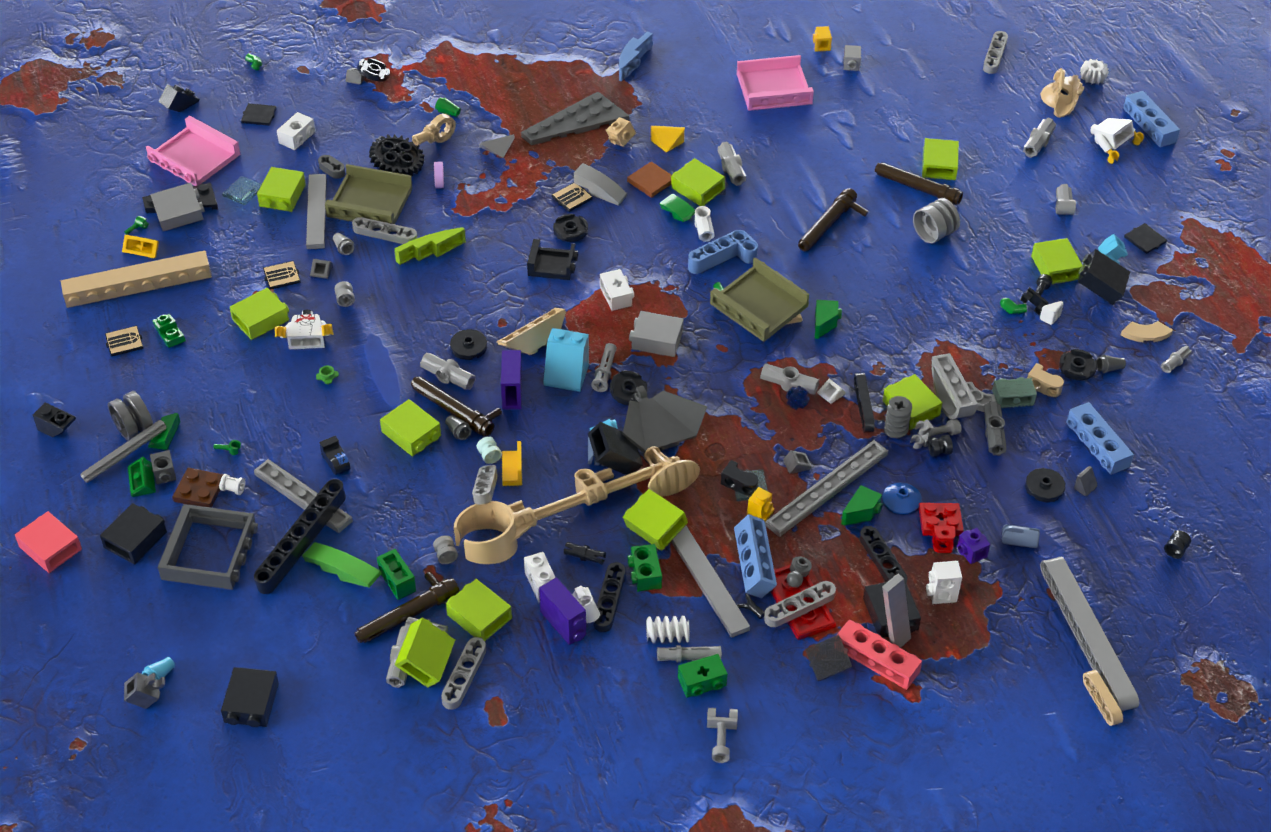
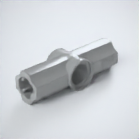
[1023,118,1056,158]
[718,142,746,186]
[420,353,476,390]
[760,364,819,395]
[386,624,410,688]

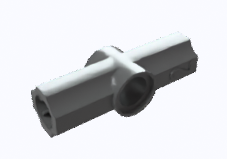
[983,401,1007,455]

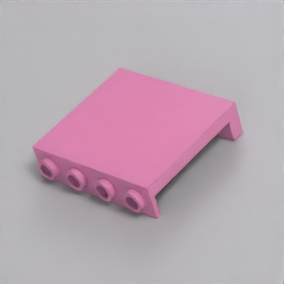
[737,55,814,111]
[146,116,240,186]

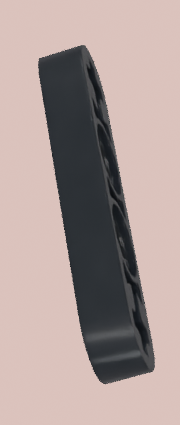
[854,373,875,432]
[860,526,907,584]
[594,562,625,632]

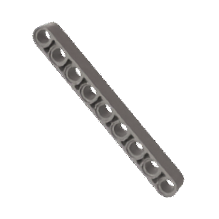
[1040,556,1139,711]

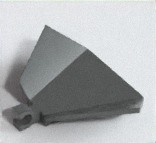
[622,386,707,452]

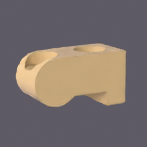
[1027,363,1064,397]

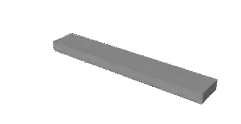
[306,174,327,249]
[254,459,353,533]
[882,574,911,648]

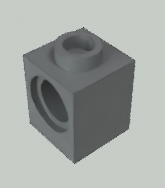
[150,450,177,484]

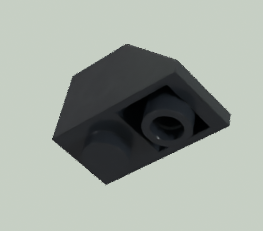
[158,84,200,112]
[32,402,76,437]

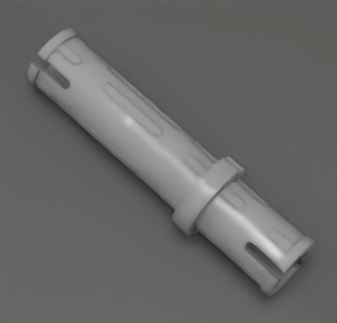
[657,645,722,662]

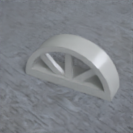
[932,353,978,419]

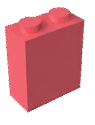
[15,511,82,573]

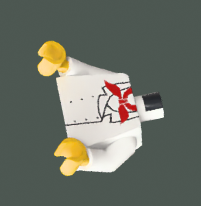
[1091,118,1144,164]
[275,309,334,349]

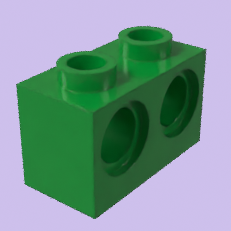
[627,544,662,592]
[377,549,416,600]

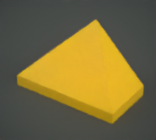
[651,126,685,152]
[122,235,159,258]

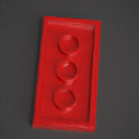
[770,565,836,640]

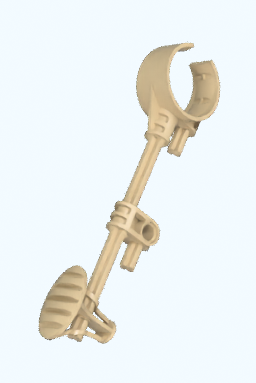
[454,446,700,564]

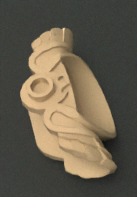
[1040,68,1084,118]

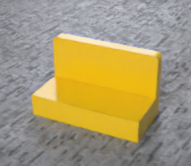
[502,441,522,486]

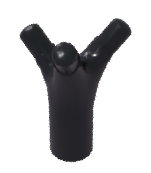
[737,593,765,619]

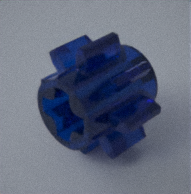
[786,385,810,410]

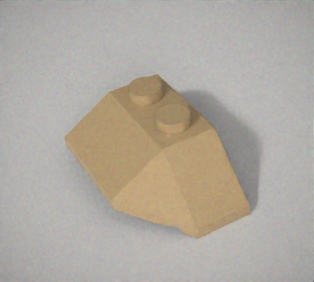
[497,308,566,355]

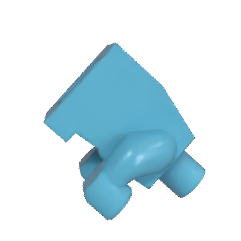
[1098,234,1128,264]

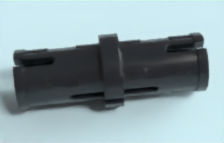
[564,542,606,565]

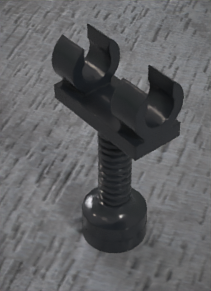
[1020,274,1053,315]

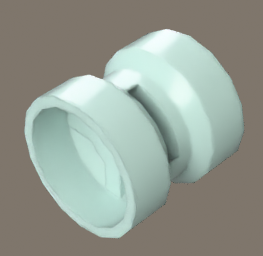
[477,437,502,464]

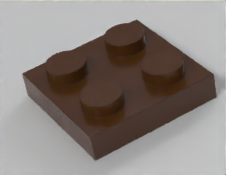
[172,467,224,508]

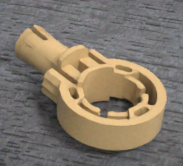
[412,114,456,146]

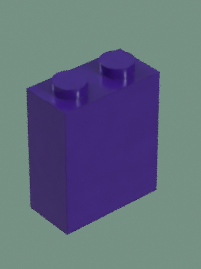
[501,350,522,409]
[539,577,586,645]

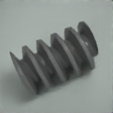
[884,396,912,438]

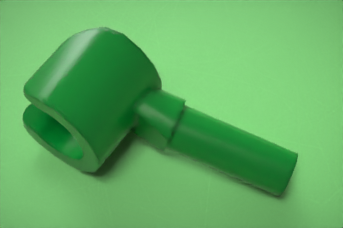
[124,216,149,235]
[213,440,241,455]

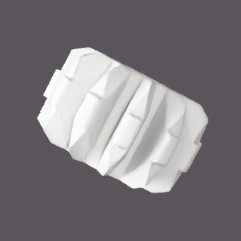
[1080,59,1108,85]

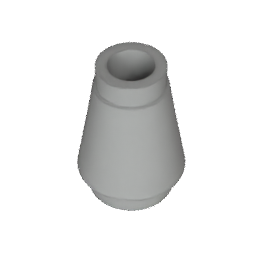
[333,233,354,255]

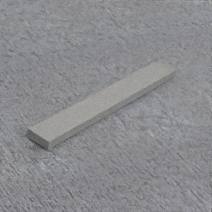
[765,440,888,537]
[671,526,750,638]

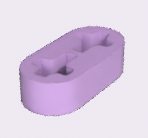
[434,161,444,189]

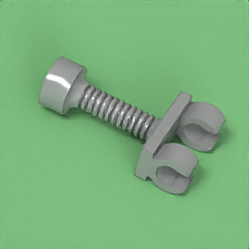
[910,419,961,449]
[707,708,738,763]

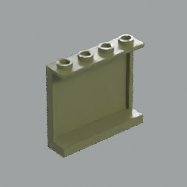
[325,164,413,224]
[710,258,809,342]

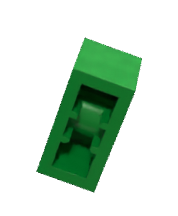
[678,654,728,698]

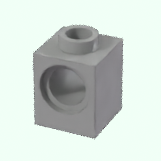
[843,45,861,71]

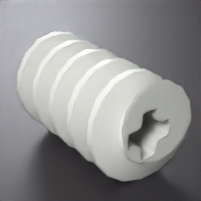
[646,616,690,643]

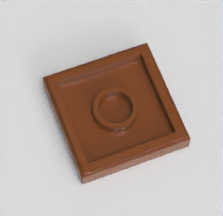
[627,162,672,198]

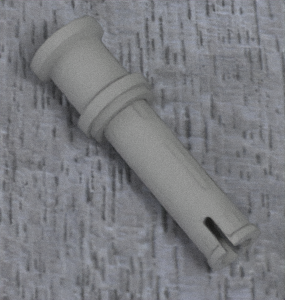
[591,343,617,392]

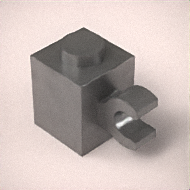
[124,672,165,709]

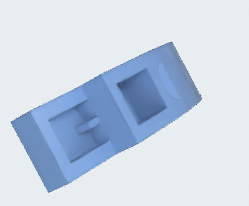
[619,32,653,81]

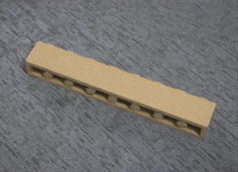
[60,250,212,308]

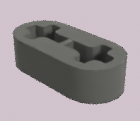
[318,155,345,179]

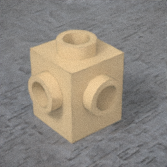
[606,117,636,147]

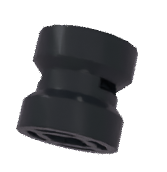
[928,435,953,457]
[1164,530,1192,559]

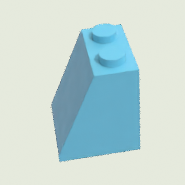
[544,328,589,392]

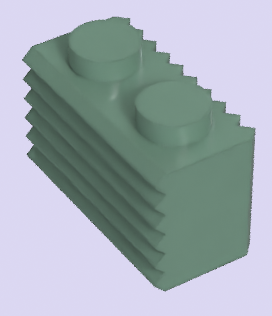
[992,377,1037,408]

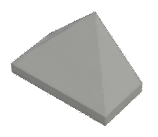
[479,134,515,158]

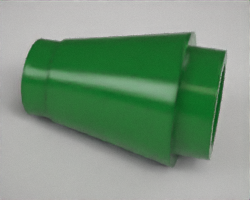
[435,97,461,117]

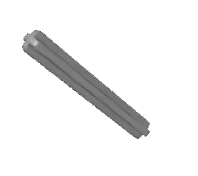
[80,420,167,483]

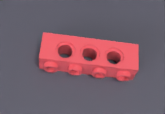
[835,619,922,690]

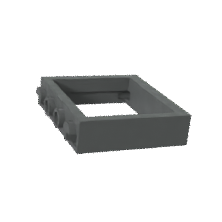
[158,504,258,590]

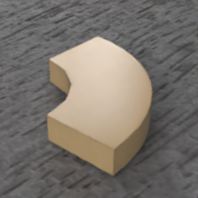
[1121,321,1173,342]

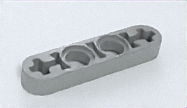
[983,31,1008,74]
[352,217,417,244]
[472,465,498,505]
[764,581,836,627]
[441,637,486,709]

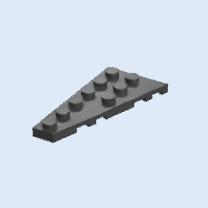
[521,92,630,145]

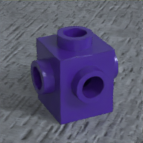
[957,528,990,564]

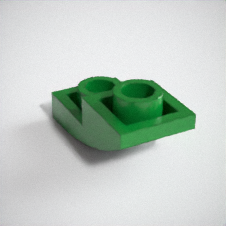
[659,194,695,222]
[152,314,186,348]

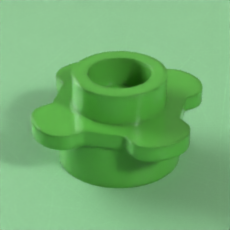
[316,365,339,384]

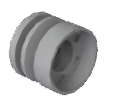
[913,198,960,244]

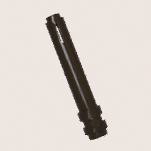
[875,162,963,205]
[798,188,869,251]
[411,376,502,436]
[354,572,460,643]

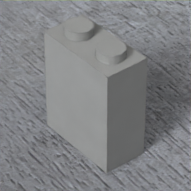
[150,183,205,231]
[629,311,684,357]

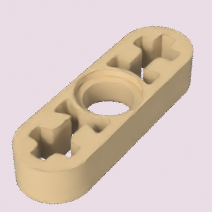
[1083,670,1123,726]

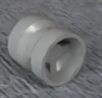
[334,281,355,307]
[433,536,458,564]

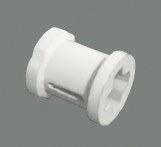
[219,474,245,495]

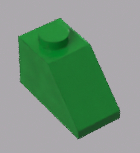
[815,300,842,339]
[841,485,883,526]

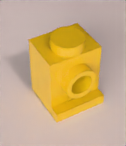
[813,26,832,52]
[747,487,775,522]

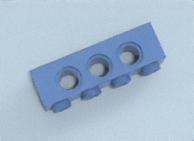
[1123,91,1180,147]
[1067,402,1134,475]
[734,514,777,598]

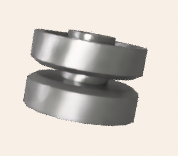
[108,391,153,441]

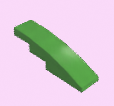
[302,542,382,588]

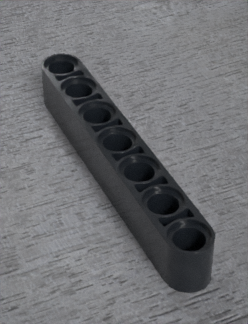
[254,479,346,594]

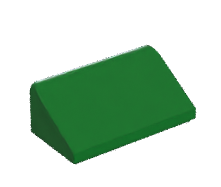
[148,413,181,450]
[128,457,156,497]

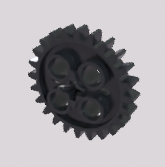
[369,134,425,177]

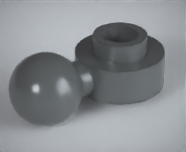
[787,556,812,588]

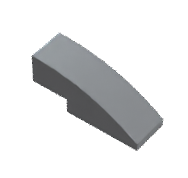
[574,163,627,206]

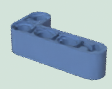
[688,230,758,274]

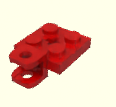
[919,503,964,553]

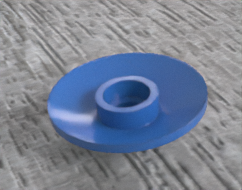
[882,483,922,515]

